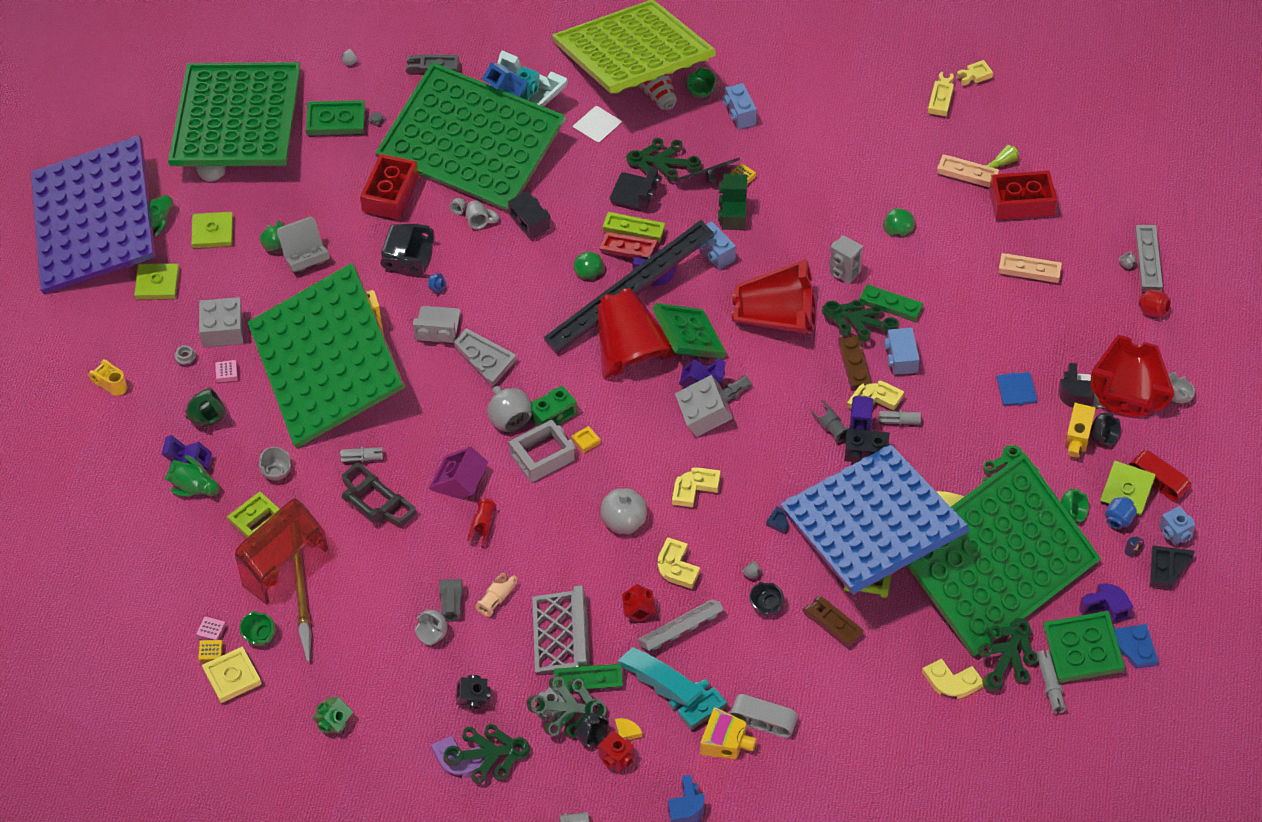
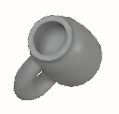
[466,201,499,229]

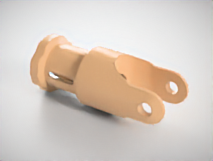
[475,573,517,617]

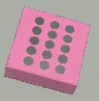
[215,360,238,383]
[196,617,226,640]

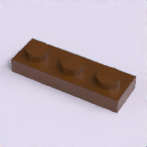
[838,335,872,391]

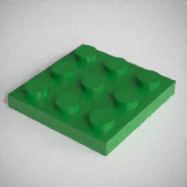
[652,303,727,359]
[1043,611,1125,683]

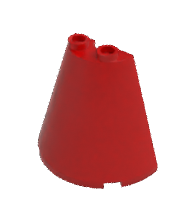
[731,260,816,335]
[597,288,680,379]
[1091,335,1174,417]

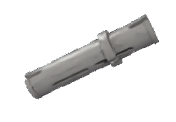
[1037,650,1066,714]

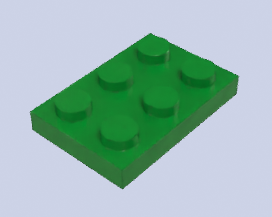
[306,100,366,135]

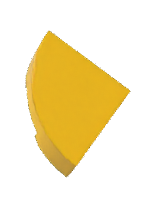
[615,718,642,740]

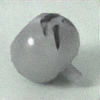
[487,386,532,432]
[600,488,647,534]

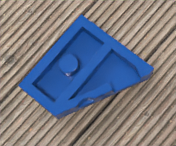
[1114,624,1159,669]

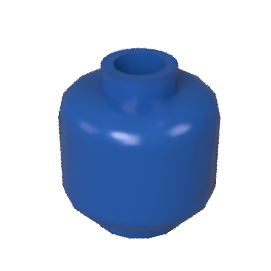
[1105,497,1137,530]

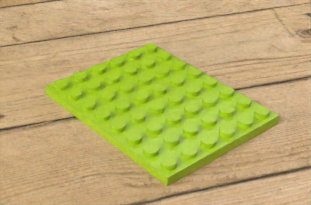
[552,0,716,93]

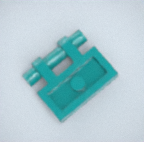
[668,679,727,730]

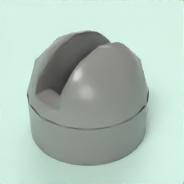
[342,49,358,66]
[449,197,467,215]
[1118,252,1136,269]
[742,560,761,579]

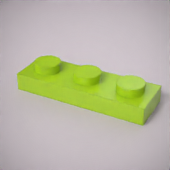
[603,212,665,243]

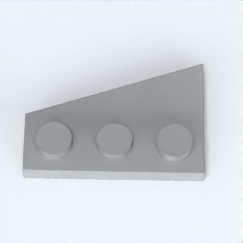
[454,328,517,387]

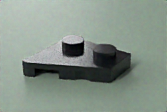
[1149,545,1195,589]

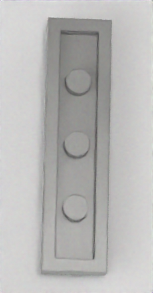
[1135,225,1163,292]
[637,599,723,651]

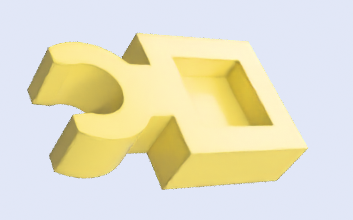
[956,60,993,86]

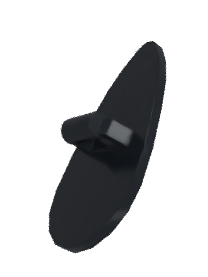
[674,157,740,183]

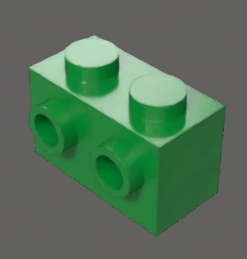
[530,385,577,427]

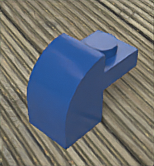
[482,62,529,97]
[668,775,705,822]

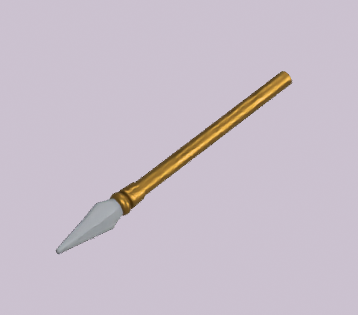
[289,516,312,662]

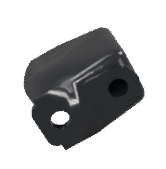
[380,224,435,278]

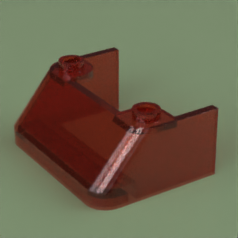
[235,498,328,605]

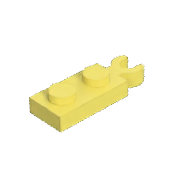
[928,72,954,117]

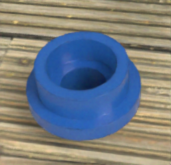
[428,273,446,293]

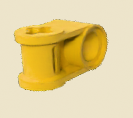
[88,359,128,396]

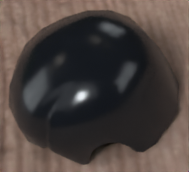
[1092,412,1121,446]
[749,582,785,615]
[577,713,609,748]

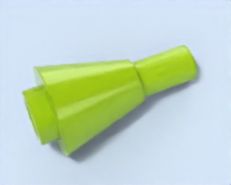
[986,145,1019,168]

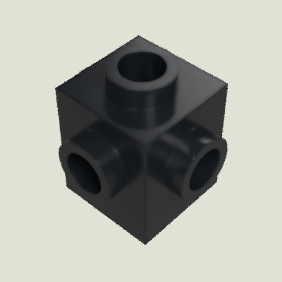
[456,675,491,709]

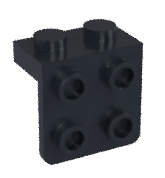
[610,166,661,211]

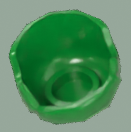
[686,67,717,98]
[883,208,915,237]
[259,220,285,251]
[573,251,605,280]
[1060,489,1089,522]
[240,611,276,646]

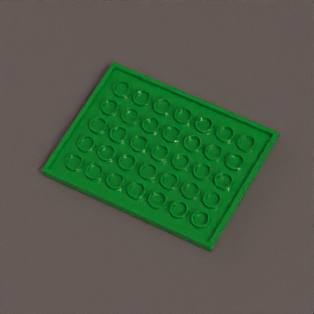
[168,62,301,167]
[375,62,566,212]
[248,263,405,448]
[907,452,1101,657]

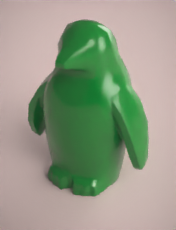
[149,195,174,237]
[165,455,220,496]

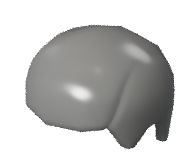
[196,166,227,182]
[1168,372,1195,403]
[259,447,291,481]
[415,609,447,646]

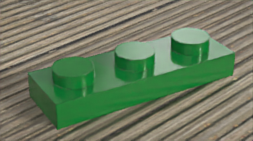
[859,284,923,322]
[554,663,623,690]

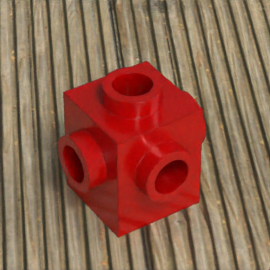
[622,584,656,623]
[598,730,634,772]

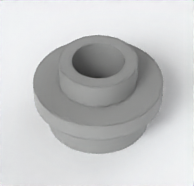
[175,345,196,365]

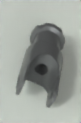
[811,400,849,443]

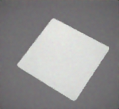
[573,106,622,142]

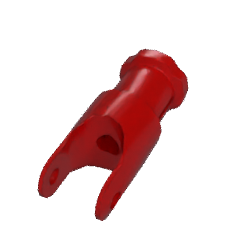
[467,498,497,547]

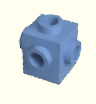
[1159,506,1195,546]

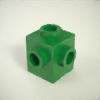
[312,697,353,733]

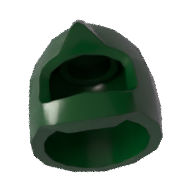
[185,387,227,427]

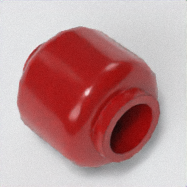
[1139,289,1171,318]

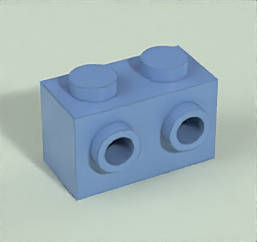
[723,83,757,130]
[698,221,736,270]
[884,328,919,375]

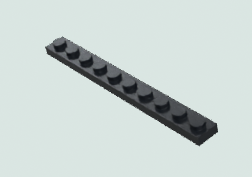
[544,220,714,354]

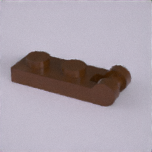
[803,595,864,648]

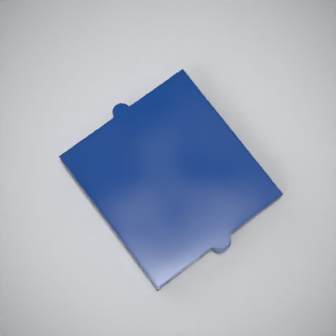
[996,372,1037,406]

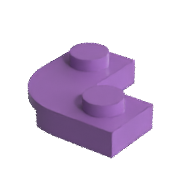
[431,736,492,778]

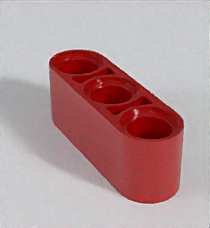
[1129,450,1191,501]

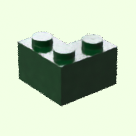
[718,174,747,231]

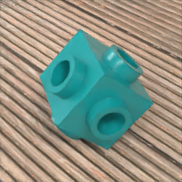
[516,66,540,100]

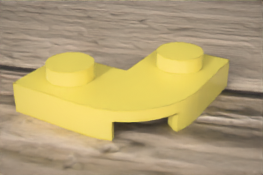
[847,381,904,411]
[672,468,721,507]
[658,537,700,589]
[922,659,984,699]

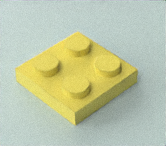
[202,646,262,703]

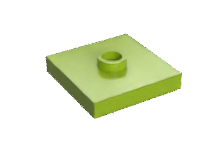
[192,212,233,249]
[134,264,179,300]
[1100,460,1156,515]

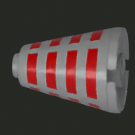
[638,74,677,110]

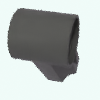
[439,579,463,622]

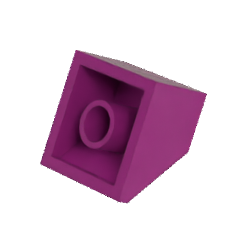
[429,447,488,499]

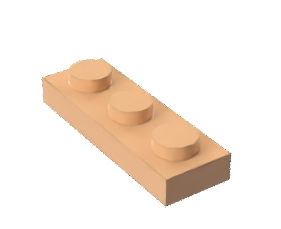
[937,154,999,187]
[998,253,1062,283]

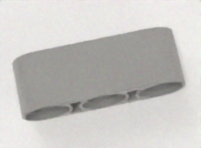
[730,694,798,738]

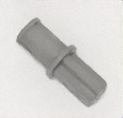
[878,410,921,426]
[340,446,383,463]

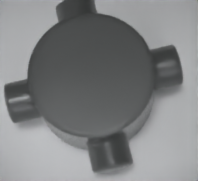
[368,112,385,126]

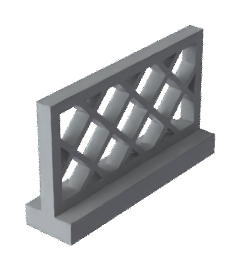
[532,585,590,675]

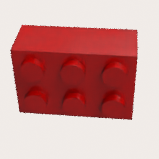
[360,154,419,220]
[989,170,1057,220]

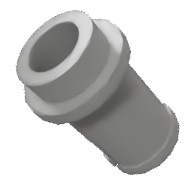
[559,811,589,822]

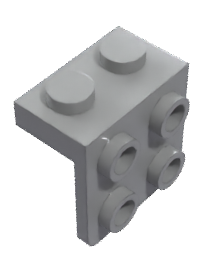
[277,216,330,272]
[413,306,460,343]

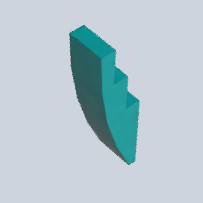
[618,647,703,706]

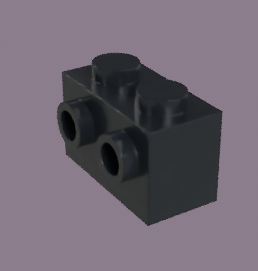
[508,191,551,239]
[844,428,890,463]

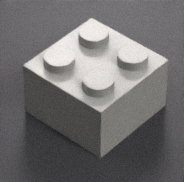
[199,297,244,347]
[675,375,733,437]

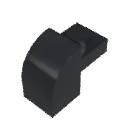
[1058,363,1094,408]

